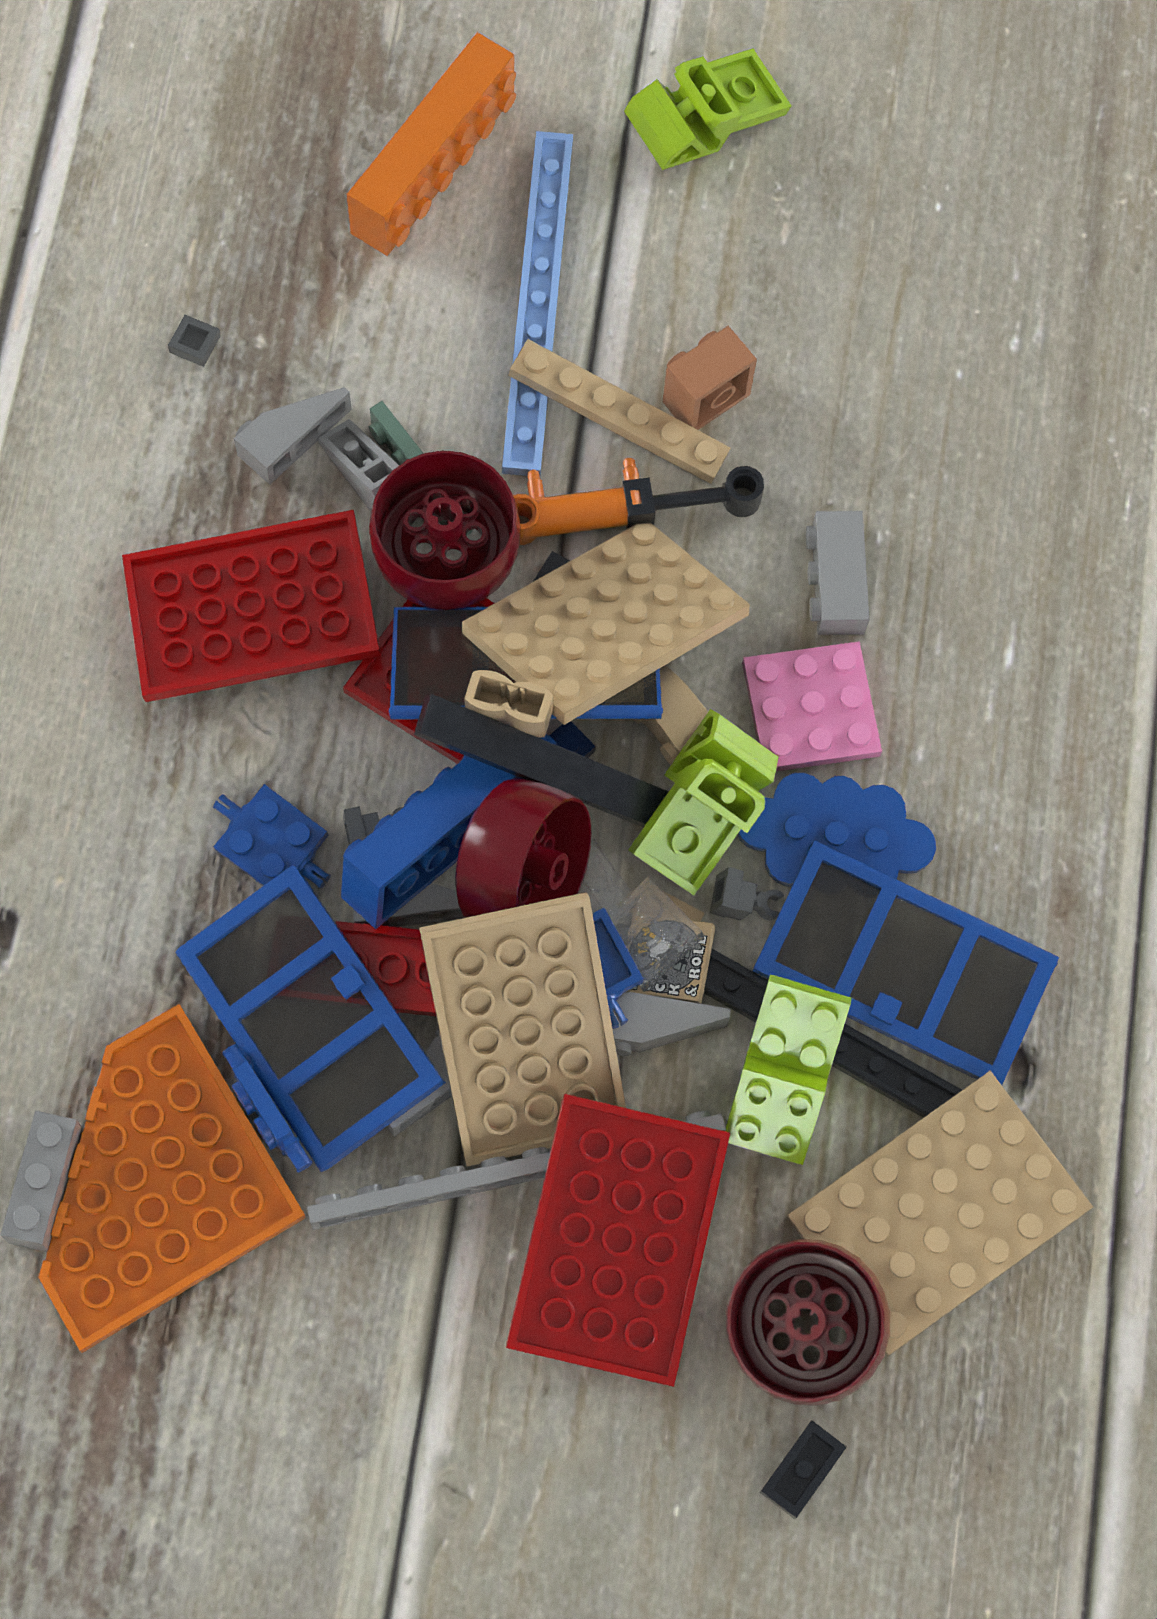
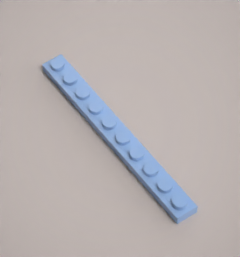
[502,131,573,476]

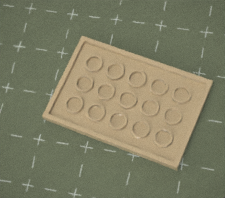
[462,523,750,725]
[419,892,626,1167]
[787,1070,1093,1357]

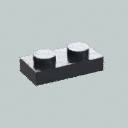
[760,1420,847,1519]

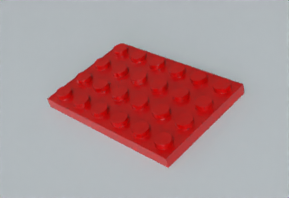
[122,509,381,703]
[505,1094,730,1387]

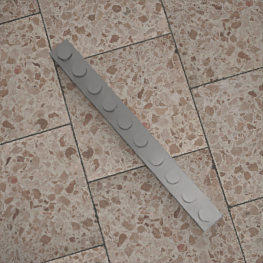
[307,1110,726,1230]

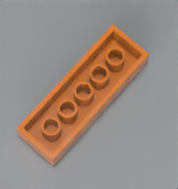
[347,32,516,256]

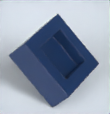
[549,721,596,758]

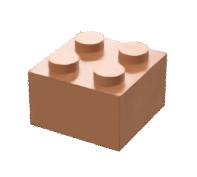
[662,325,757,430]

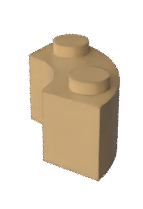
[623,665,708,765]

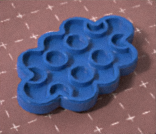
[737,773,936,899]

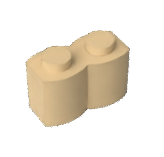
[464,670,553,738]

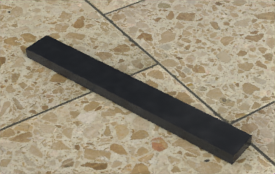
[414,694,669,828]
[704,949,962,1118]

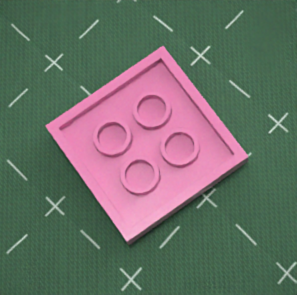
[742,641,882,772]

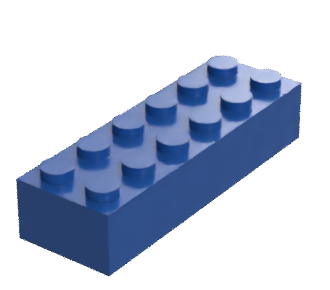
[341,734,557,929]

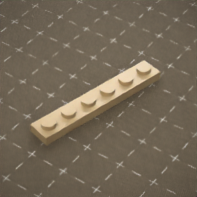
[508,339,731,484]

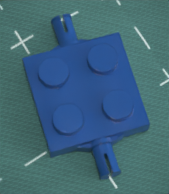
[213,784,331,889]
[592,908,644,1029]
[222,1044,313,1173]

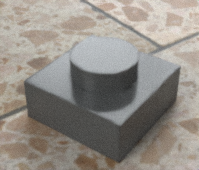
[168,315,221,367]

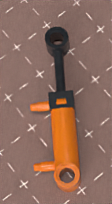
[513,458,764,545]

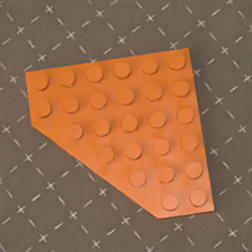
[38,1004,306,1353]

